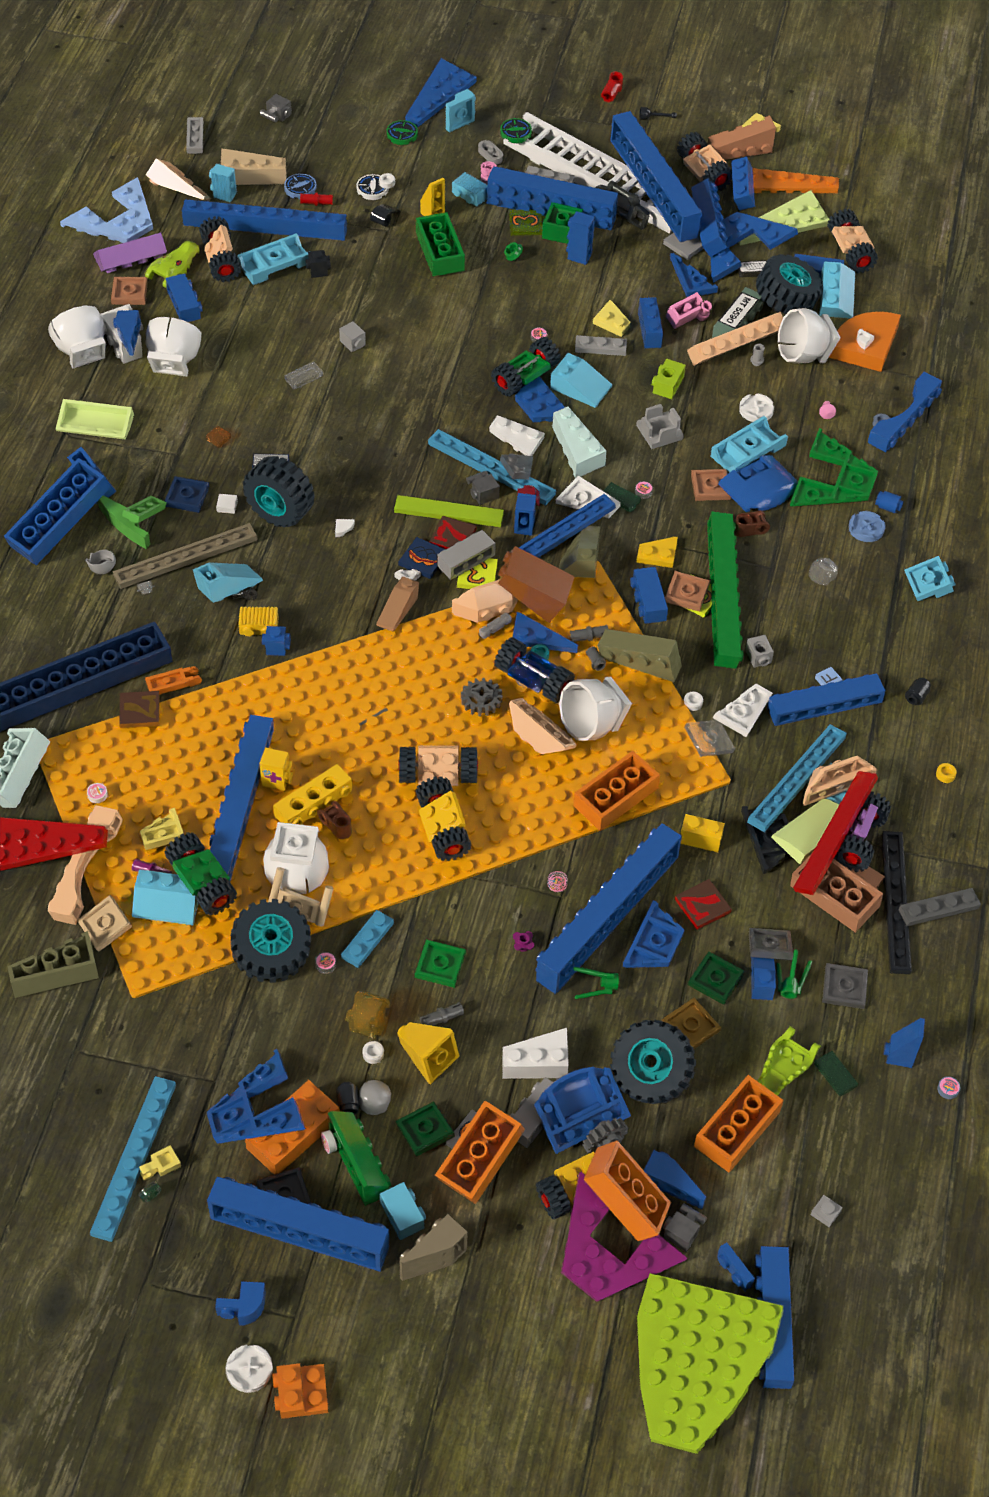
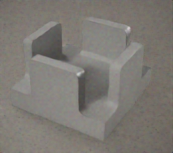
[636,404,684,449]

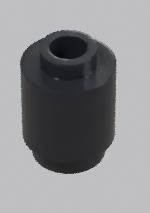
[905,678,931,705]
[336,1082,360,1115]

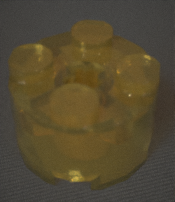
[345,991,390,1040]

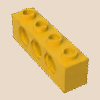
[273,764,352,825]

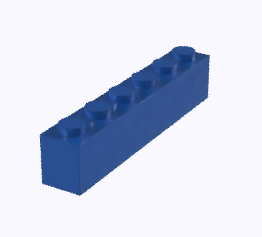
[691,178,728,257]
[767,673,885,726]
[755,1246,794,1389]

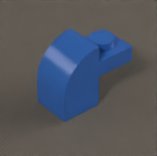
[215,1281,266,1326]

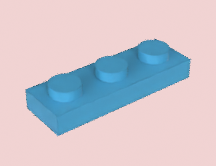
[341,910,394,968]

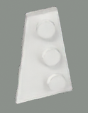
[490,415,545,456]
[556,476,620,518]

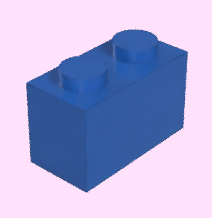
[514,493,536,535]

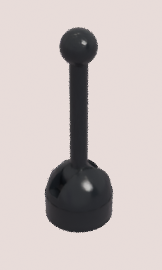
[639,107,677,120]

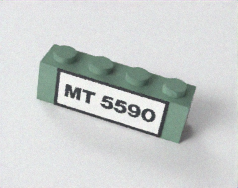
[712,287,764,338]

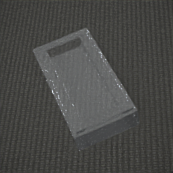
[285,361,323,390]

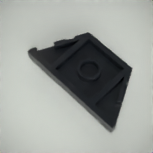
[741,806,790,874]

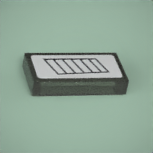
[737,260,767,277]

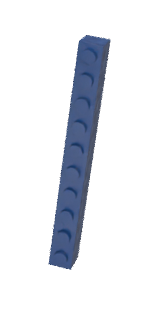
[182,200,347,241]
[209,715,274,882]

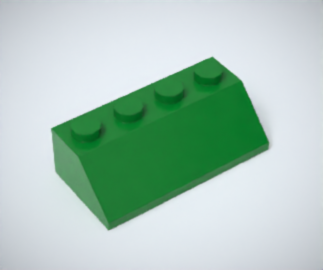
[328,1111,391,1206]

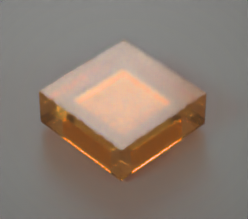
[206,426,231,448]

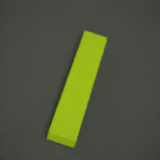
[394,495,504,527]

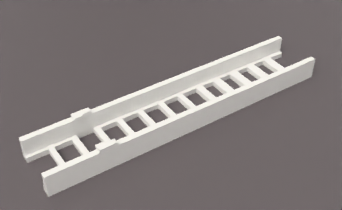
[503,112,672,234]

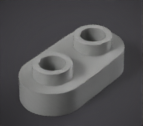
[478,140,503,165]

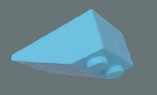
[550,353,612,408]

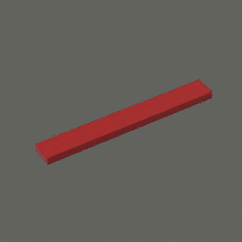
[793,771,878,895]

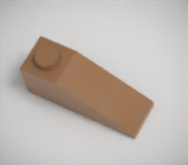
[377,576,419,632]

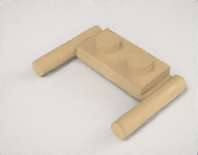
[268,867,334,926]

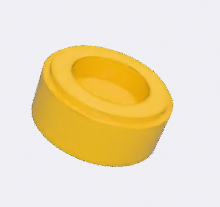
[936,763,957,783]

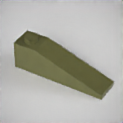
[559,526,600,578]

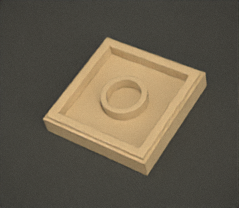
[77,895,132,952]

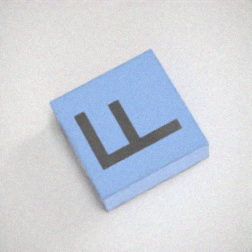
[815,667,842,685]

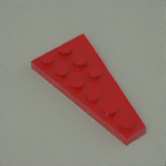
[0,817,108,871]

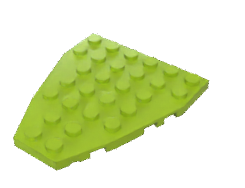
[637,1273,784,1454]

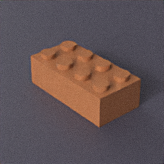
[790,855,883,933]

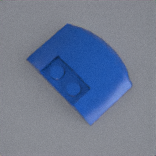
[718,455,798,512]
[534,1067,631,1154]

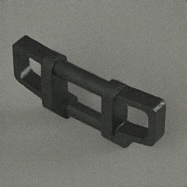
[596,180,650,230]

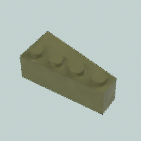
[598,629,682,682]
[7,931,99,998]

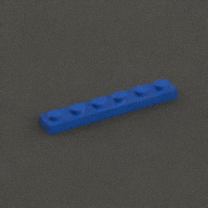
[519,493,616,558]

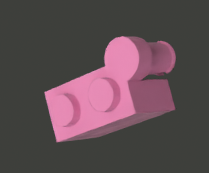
[666,292,712,329]

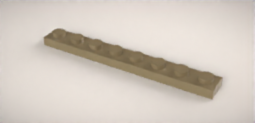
[113,523,257,589]

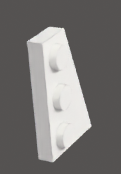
[713,684,773,737]

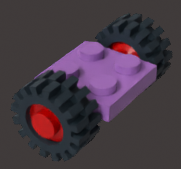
[834,791,891,872]

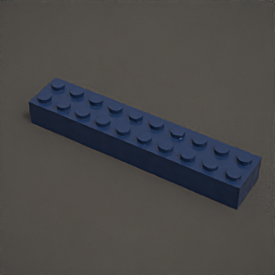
[0,621,173,731]

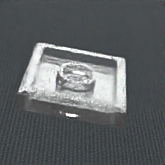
[684,720,735,757]

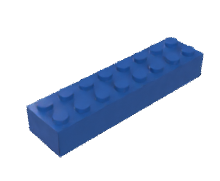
[487,166,618,231]
[207,1176,389,1272]

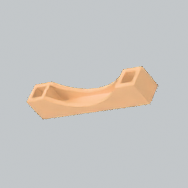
[687,312,783,366]
[47,805,123,925]

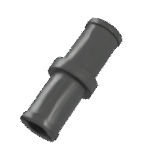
[570,625,608,642]
[420,1002,464,1026]

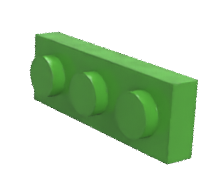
[122,496,167,523]

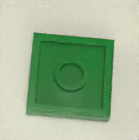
[415,939,466,988]

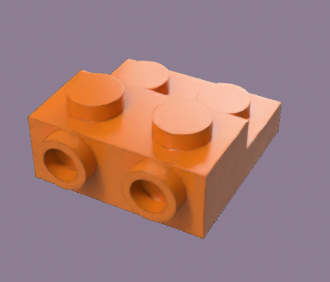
[272,1363,328,1419]

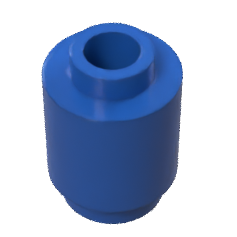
[875,491,903,513]

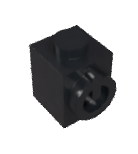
[305,250,331,278]

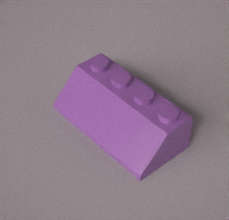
[93,233,167,273]

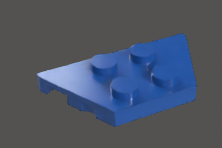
[515,377,565,422]
[623,900,684,968]

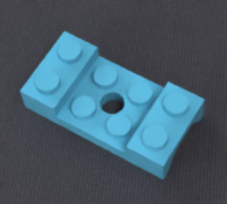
[237,233,311,285]
[711,416,788,473]

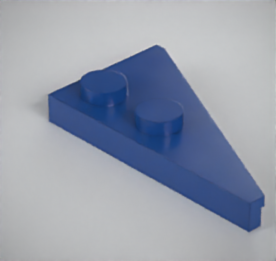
[670,253,718,297]
[513,612,578,653]

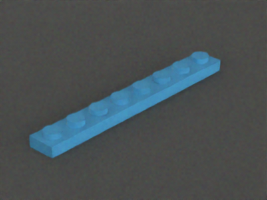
[428,429,556,506]
[747,724,847,832]
[90,1076,176,1242]

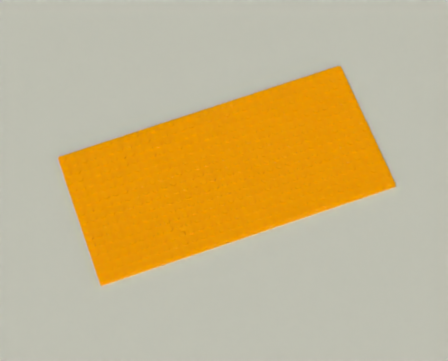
[40,561,731,998]

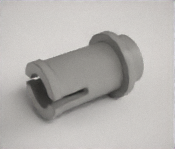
[750,344,765,366]

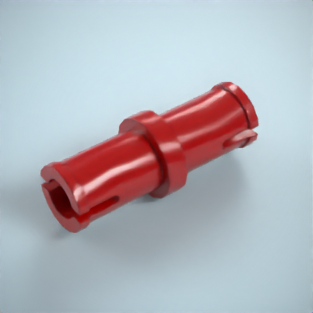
[300,193,333,206]

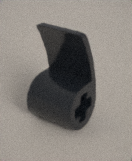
[370,204,400,227]

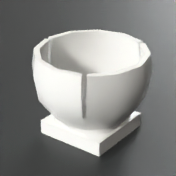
[48,305,106,369]
[778,308,841,364]
[146,317,201,377]
[559,677,632,741]
[263,822,329,894]

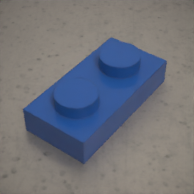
[717,1242,755,1291]

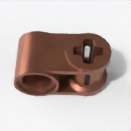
[734,511,770,537]
[317,801,352,839]

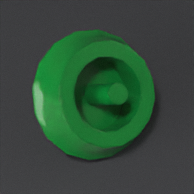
[504,242,523,261]

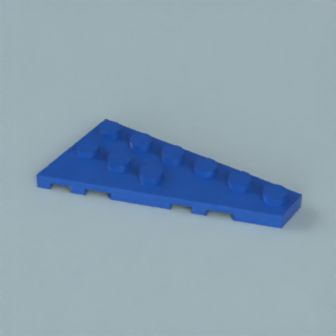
[406,58,477,128]

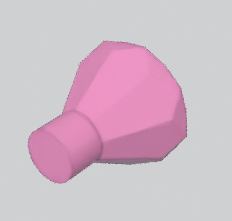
[819,401,836,419]

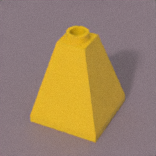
[397,1022,459,1085]

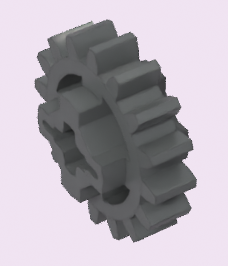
[461,678,503,716]
[583,1118,628,1154]

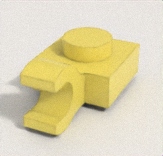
[139,1145,181,1181]

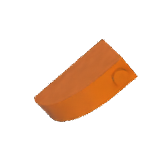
[829,312,901,372]

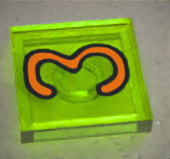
[509,209,543,236]

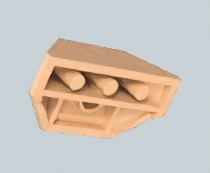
[452,580,518,623]
[509,698,576,754]
[803,756,877,806]

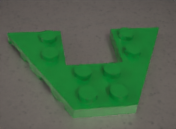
[790,428,878,507]

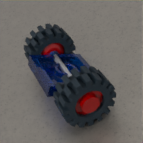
[494,637,575,703]

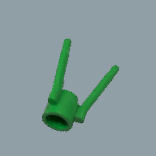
[776,949,813,999]
[573,967,619,999]

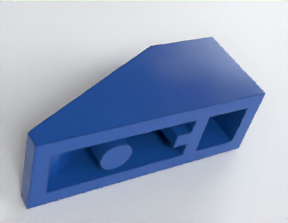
[113,310,141,356]
[751,957,776,1000]
[883,1018,925,1068]
[644,1150,706,1209]

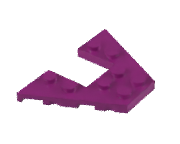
[561,1172,687,1302]

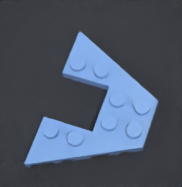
[60,178,153,243]

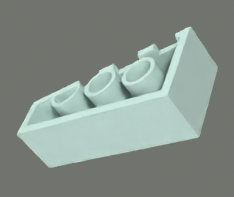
[553,407,606,479]
[0,728,50,808]

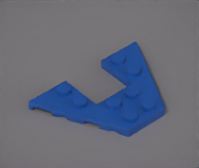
[711,212,798,282]
[207,1049,305,1144]

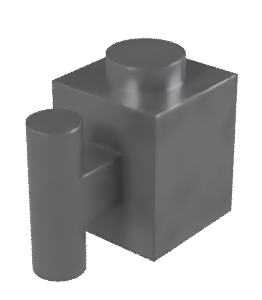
[260,94,292,123]
[466,471,499,505]
[663,1204,707,1252]

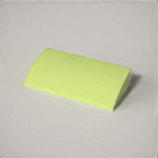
[56,399,134,439]
[771,799,839,864]

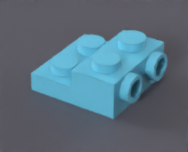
[446,89,476,132]
[904,556,955,601]

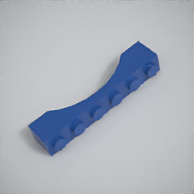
[868,372,942,452]

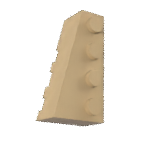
[221,149,287,185]

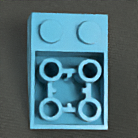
[193,562,263,603]

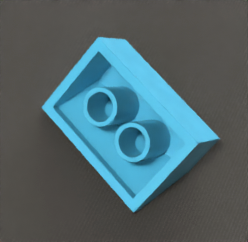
[819,261,855,318]
[132,869,199,925]

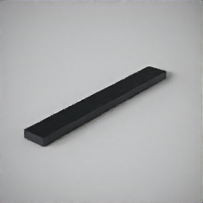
[881,831,912,974]

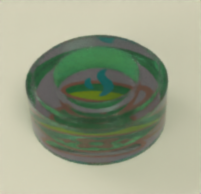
[138,1181,161,1202]

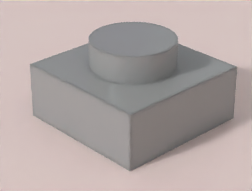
[811,1195,843,1227]

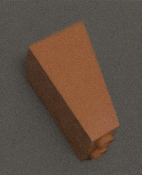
[498,546,574,623]

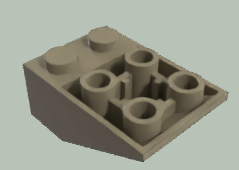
[400,1214,468,1281]

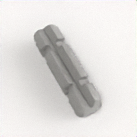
[479,613,512,639]

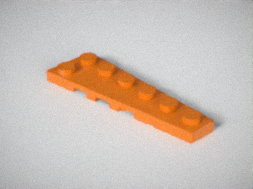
[753,168,839,193]

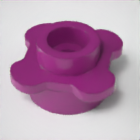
[513,931,534,952]

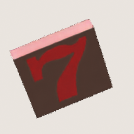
[429,516,476,549]
[675,879,732,930]

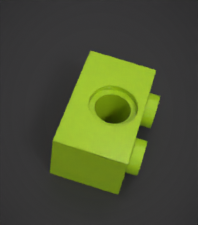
[651,359,686,399]

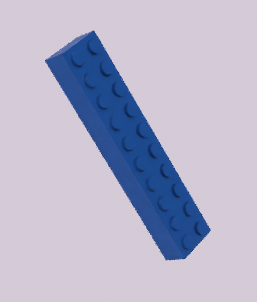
[610,111,702,242]
[536,823,682,994]

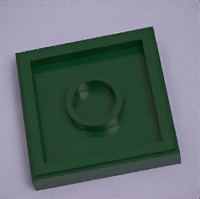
[688,951,745,1005]
[396,1101,455,1157]

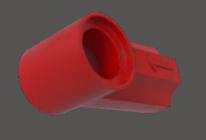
[601,72,623,103]

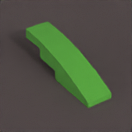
[98,496,150,549]

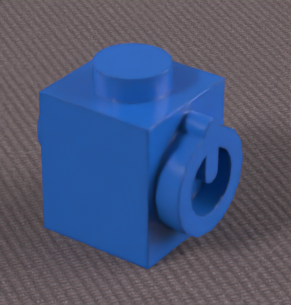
[262,626,290,656]

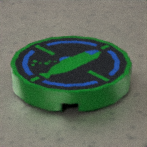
[500,118,532,144]
[387,120,418,145]

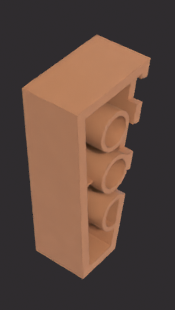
[707,116,776,160]

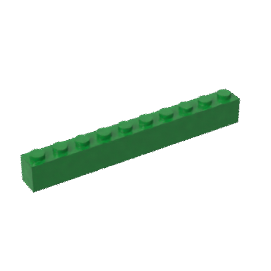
[707,511,743,669]

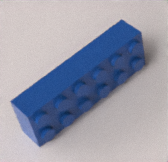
[4,458,110,565]

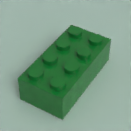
[416,212,465,276]

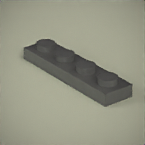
[899,888,981,926]

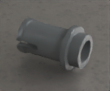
[586,646,606,671]

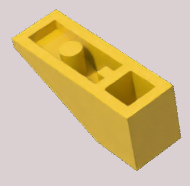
[420,178,445,216]

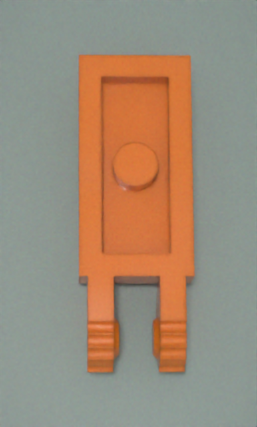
[145,666,202,695]

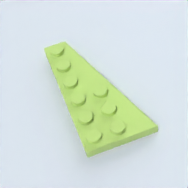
[738,190,829,245]

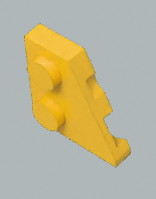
[637,537,678,568]

